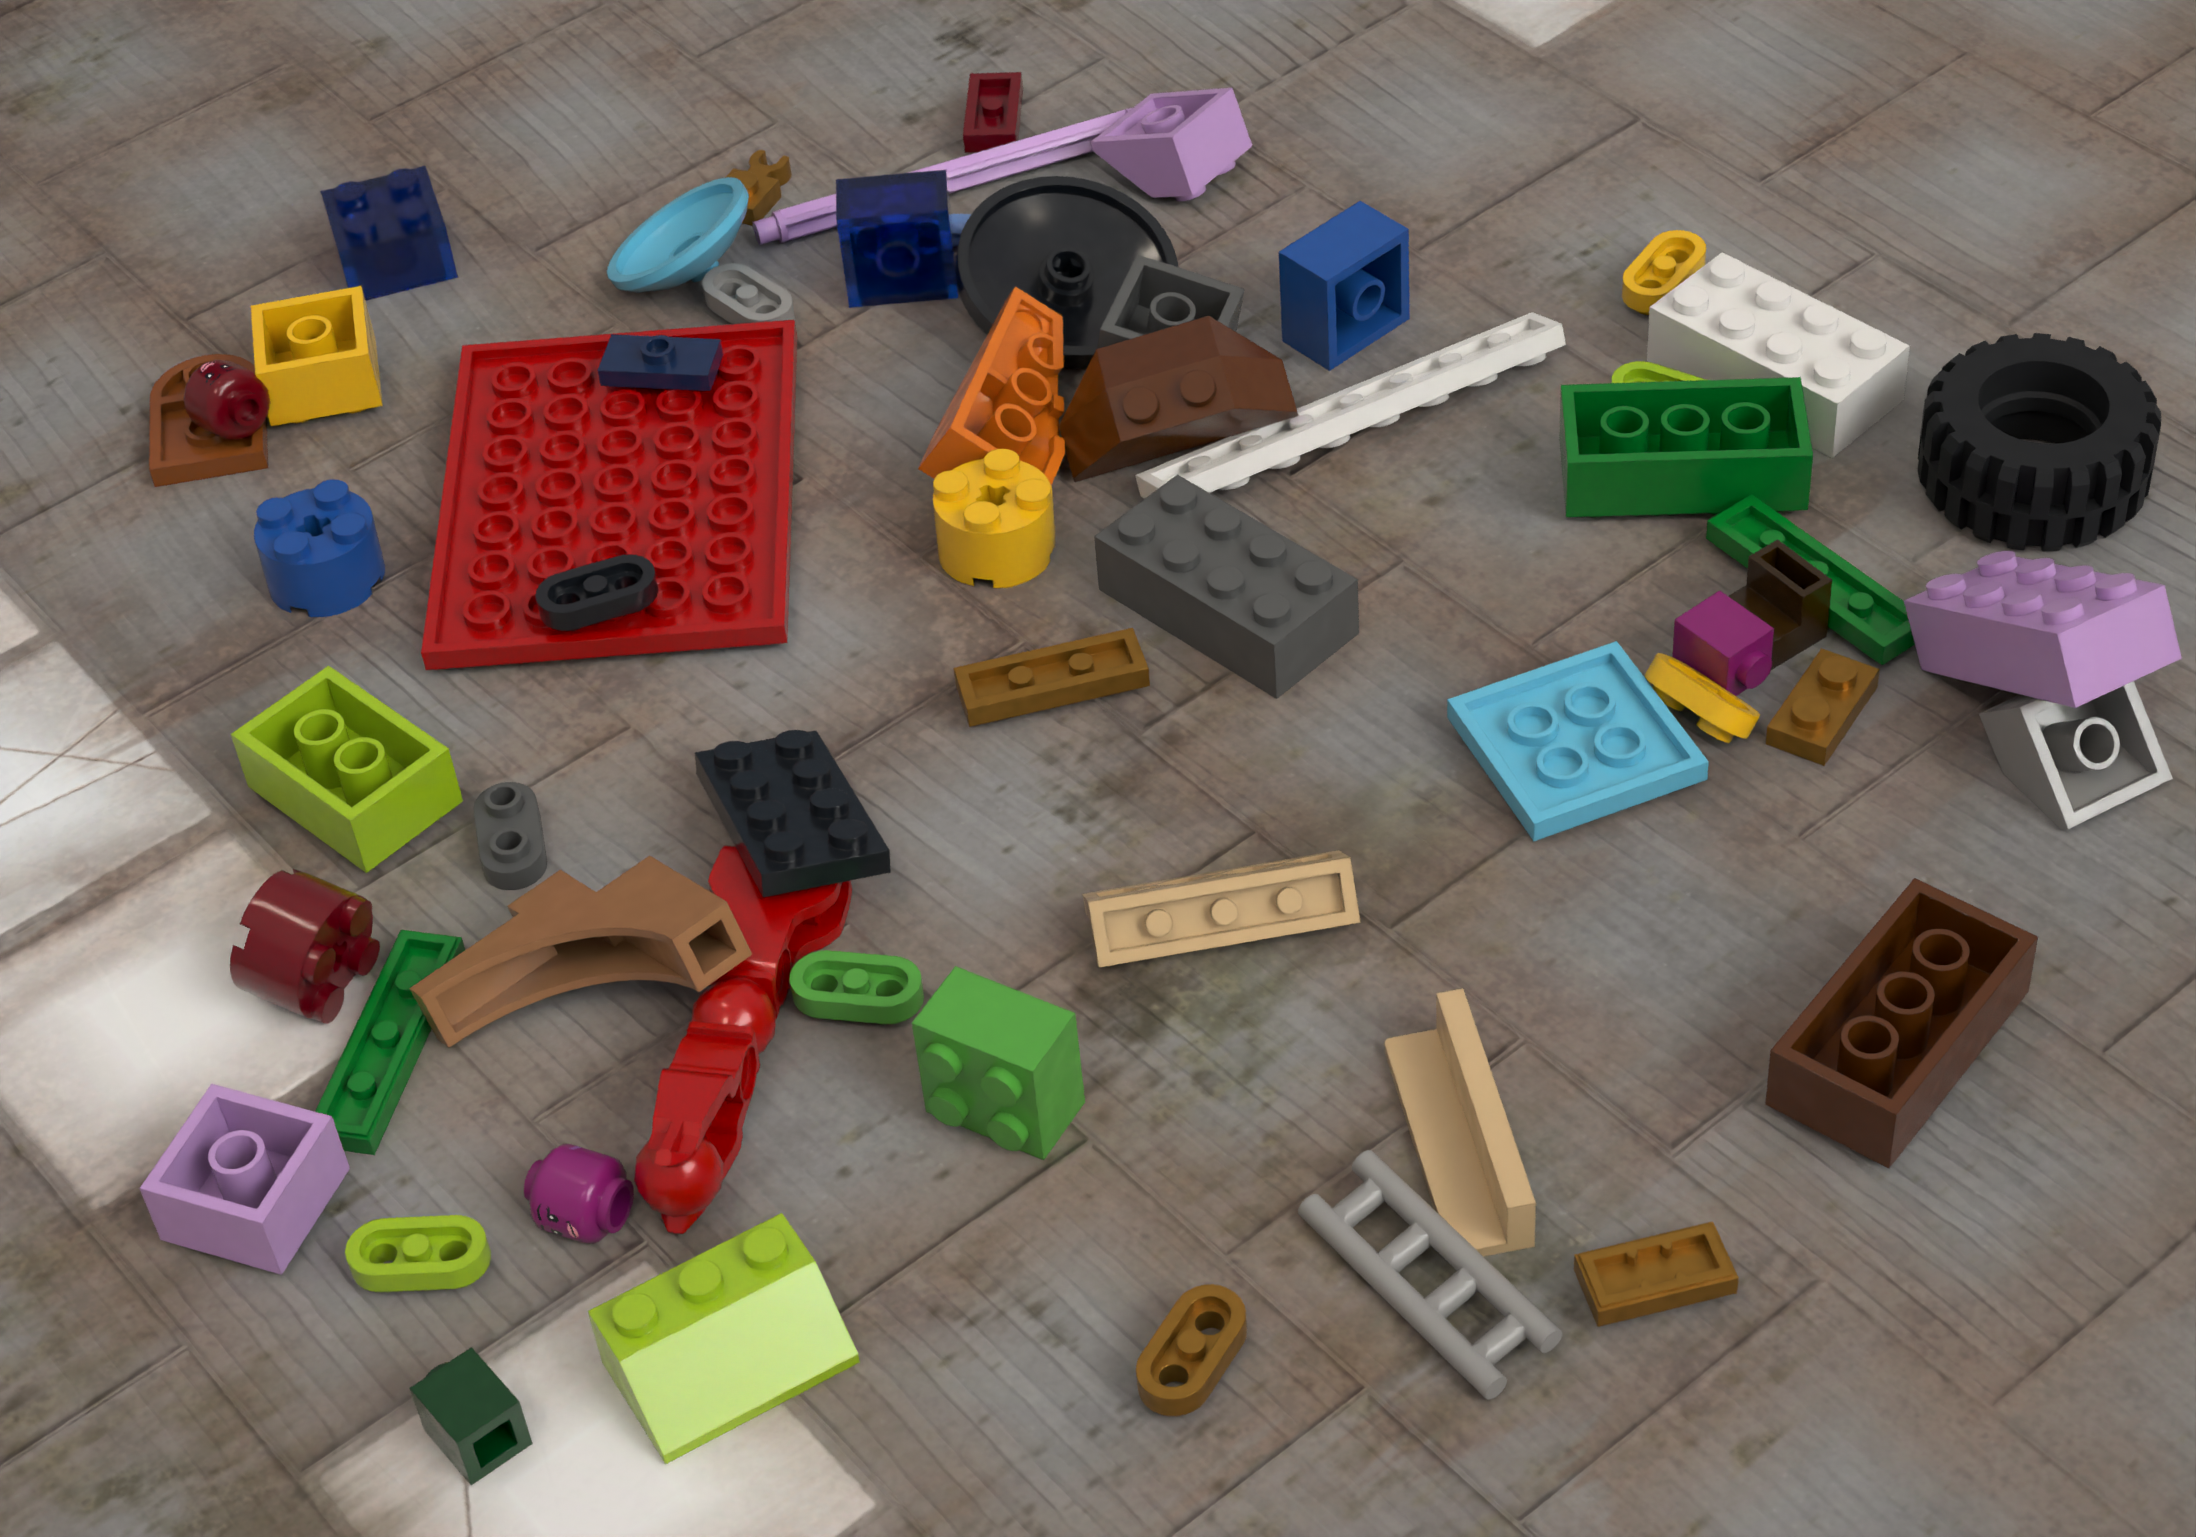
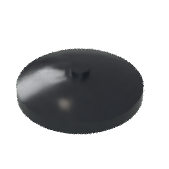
[955,176,1178,369]

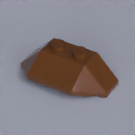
[1059,316,1299,482]

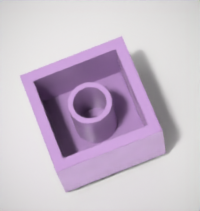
[139,1084,350,1275]

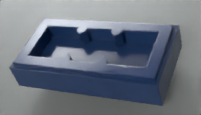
[598,334,723,391]

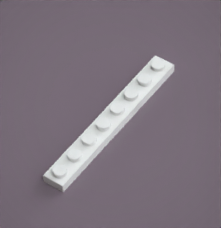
[1135,312,1566,499]

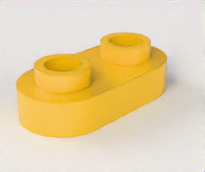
[1622,230,1706,315]
[1644,653,1760,743]

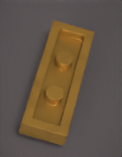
[953,627,1150,727]

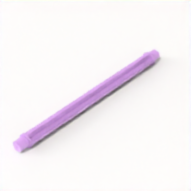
[752,108,1132,245]

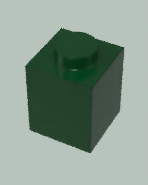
[410,1347,533,1485]

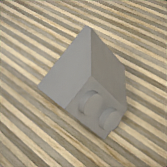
[1979,681,2173,830]

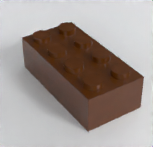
[1765,878,2038,1169]

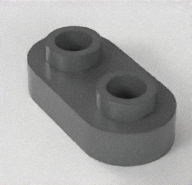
[473,782,547,890]

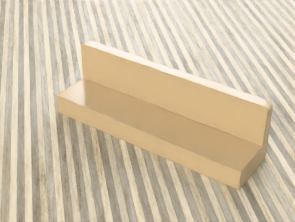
[1385,988,1536,1257]

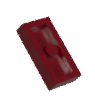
[963,72,1023,153]

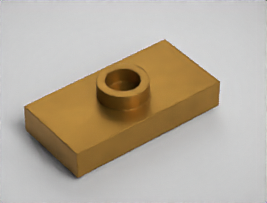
[1574,1221,1739,1327]

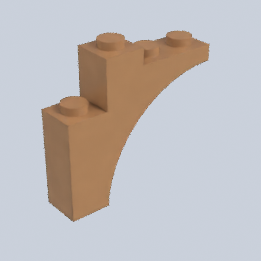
[409,855,752,1048]

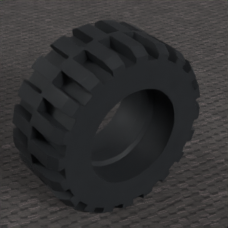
[1917,333,2161,552]

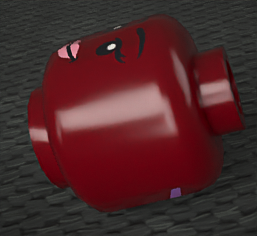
[184,360,271,440]

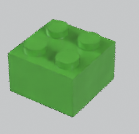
[912,966,1085,1160]

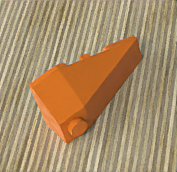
[918,286,1065,485]

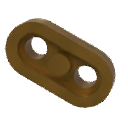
[1136,1284,1247,1416]

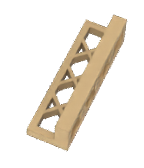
[1082,850,1361,967]

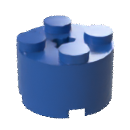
[254,479,385,617]

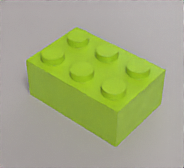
[231,665,463,873]

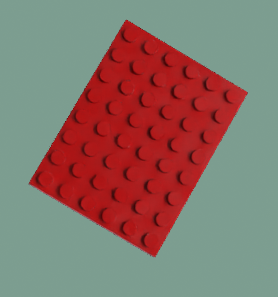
[421,320,797,670]

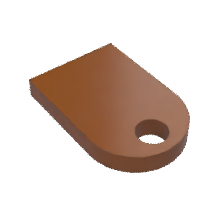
[149,354,268,487]

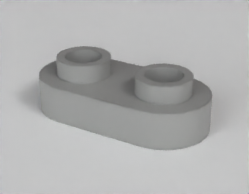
[702,263,795,324]

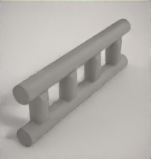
[1298,1150,1562,1400]

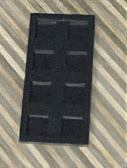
[695,730,891,897]

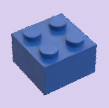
[1279,201,1410,371]

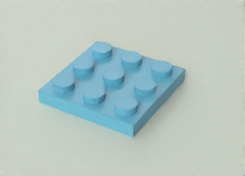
[1447,641,1709,841]

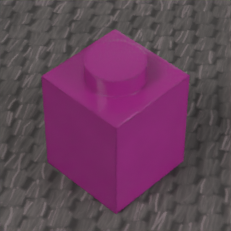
[1672,590,1774,696]

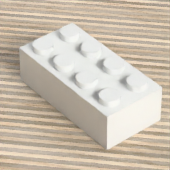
[1647,252,1910,458]

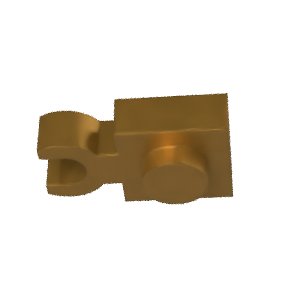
[725,149,792,226]

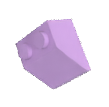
[1090,88,1252,201]

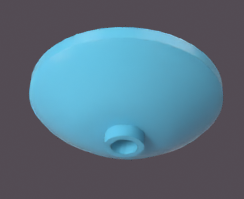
[607,177,749,292]

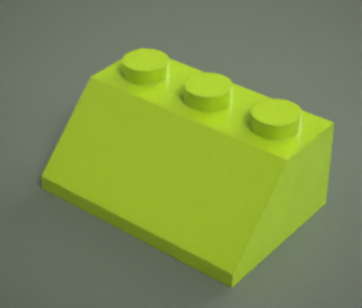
[588,1213,860,1464]

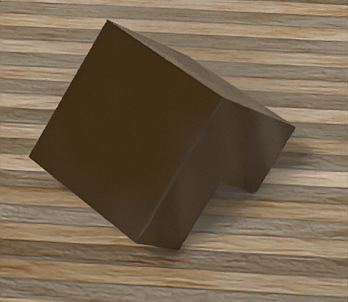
[1729,539,1832,671]

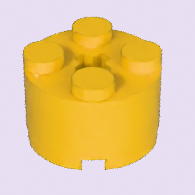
[933,449,1056,588]

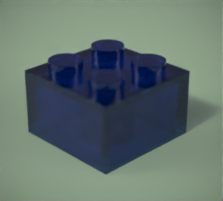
[320,166,458,301]
[836,170,959,308]

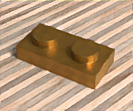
[1766,648,1880,766]

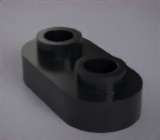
[536,554,659,631]

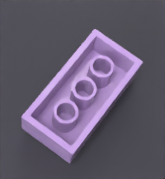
[1904,551,2182,708]

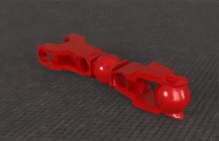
[634,845,852,1234]

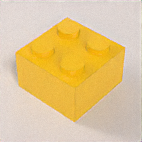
[251,286,383,426]

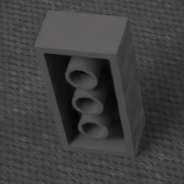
[1094,475,1359,699]

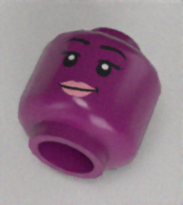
[524,1144,634,1244]

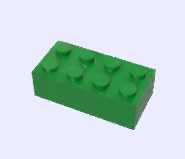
[1559,377,1813,517]

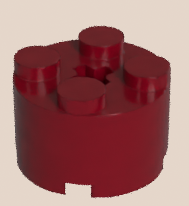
[230,869,380,1024]

